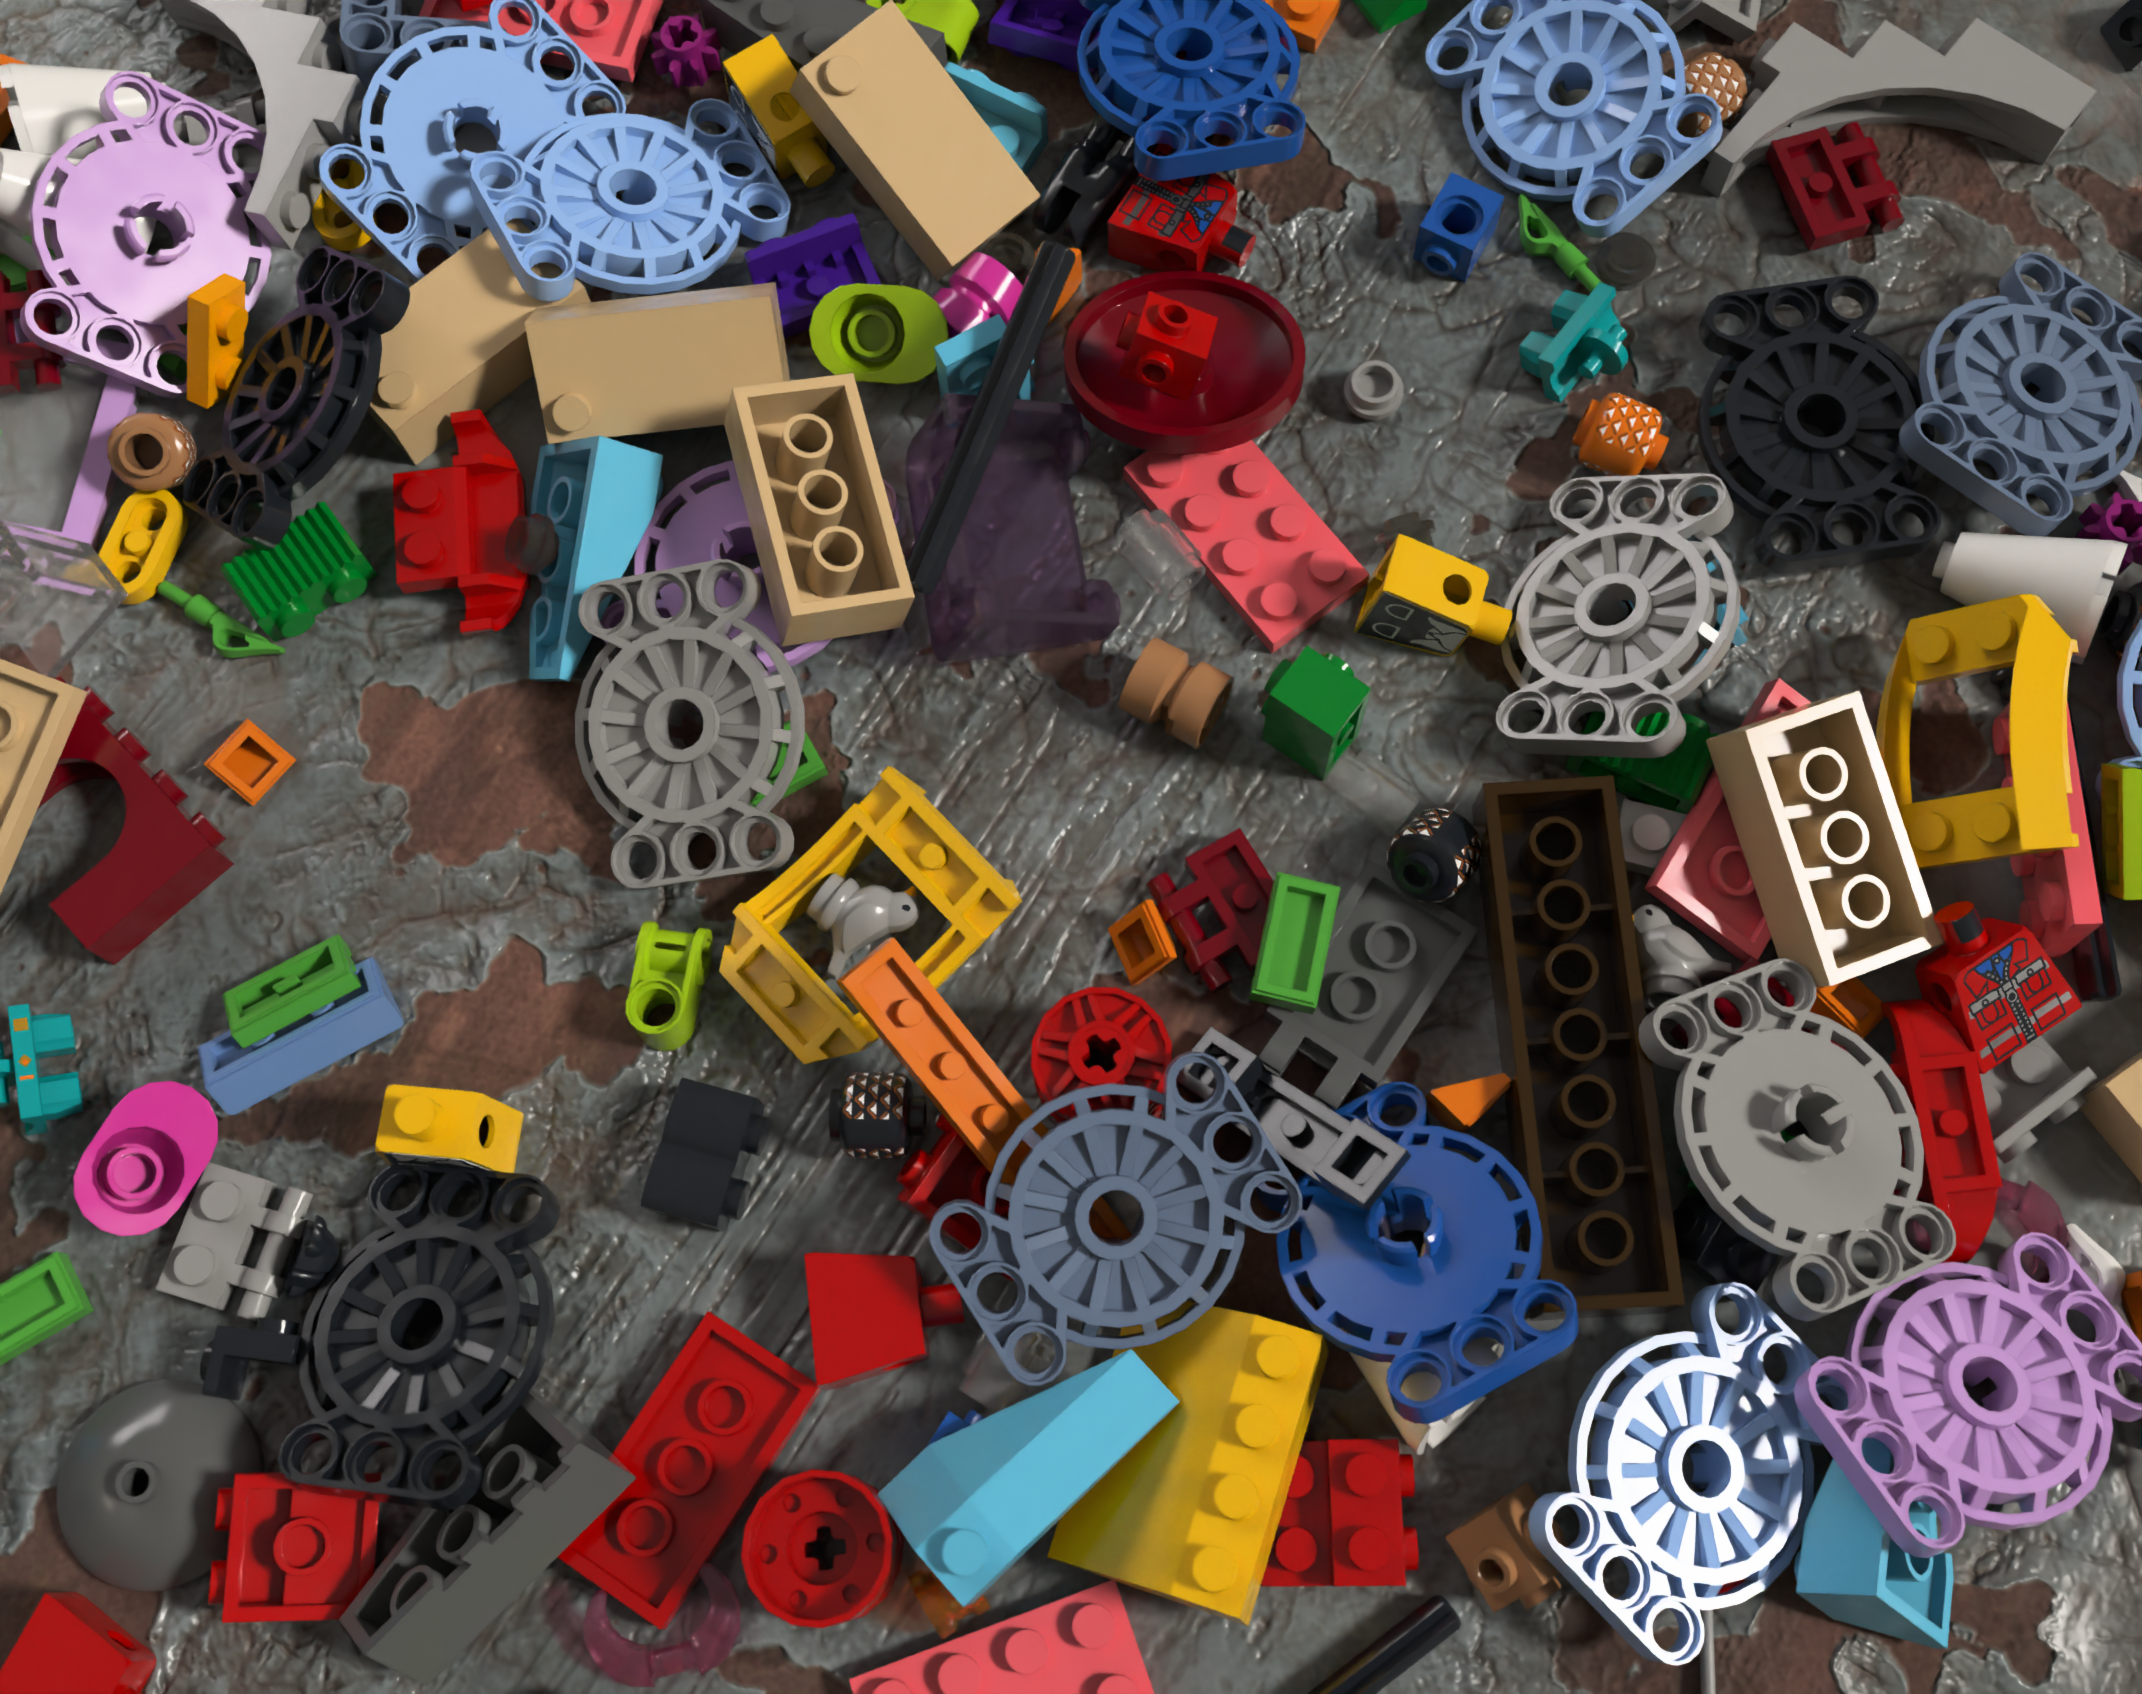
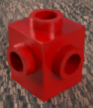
[1115,291,1218,401]

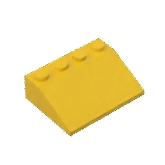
[1047,1301,1329,1627]

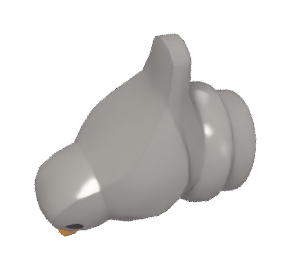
[806,873,920,980]
[1632,904,1733,1011]

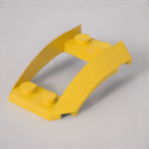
[1875,594,2079,870]
[719,766,1022,1064]

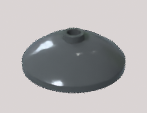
[57,1379,265,1591]

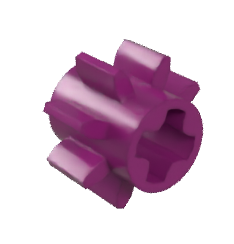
[651,14,722,89]
[2074,492,2142,575]

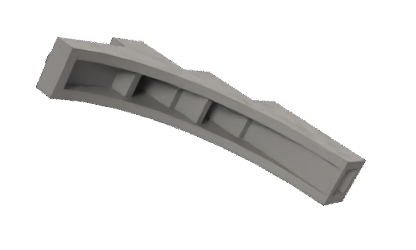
[159,0,382,250]
[1700,18,2097,198]

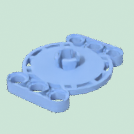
[319,0,626,283]
[1425,0,1723,238]
[470,98,791,302]
[1528,1282,1849,1665]

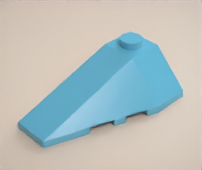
[529,435,663,682]
[877,1349,1180,1607]
[1794,1438,1954,1649]

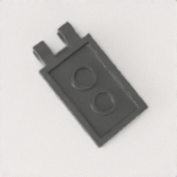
[1258,860,1479,1111]

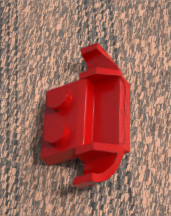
[393,409,531,636]
[1874,999,2003,1264]

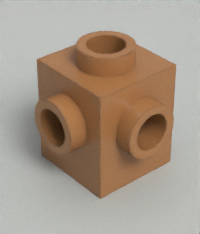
[1445,1482,1569,1613]

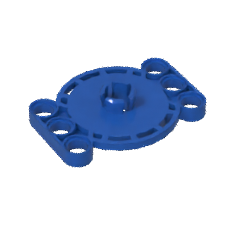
[1077,0,1306,181]
[1255,1082,1579,1424]

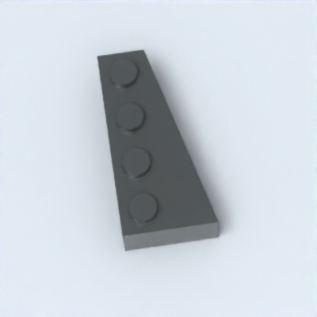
[698,0,948,73]
[339,1390,637,1686]

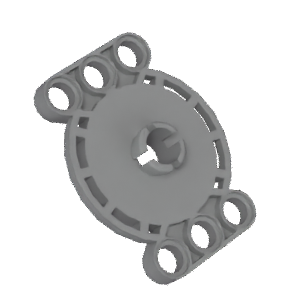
[1496,473,1741,758]
[575,559,805,889]
[1638,958,1956,1322]

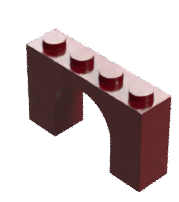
[38,675,234,965]

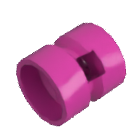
[933,252,1023,339]

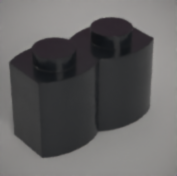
[640,1077,771,1232]

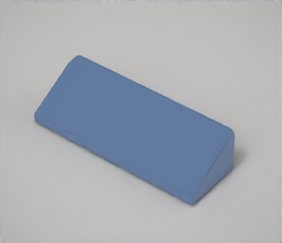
[197,957,404,1115]

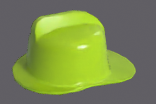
[809,283,949,384]

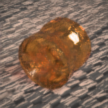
[908,1569,993,1639]

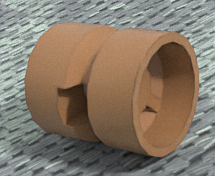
[1119,637,1235,749]

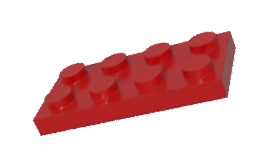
[557,1311,822,1630]

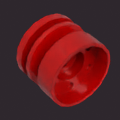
[1031,987,1172,1125]
[741,1469,905,1628]

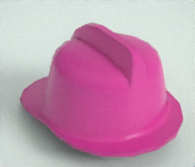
[73,1081,218,1237]

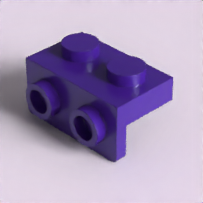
[988,0,1100,73]
[744,213,881,338]

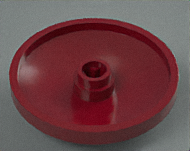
[1064,271,1306,454]

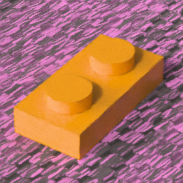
[187,273,248,409]

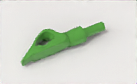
[1518,193,1602,293]
[158,581,285,658]

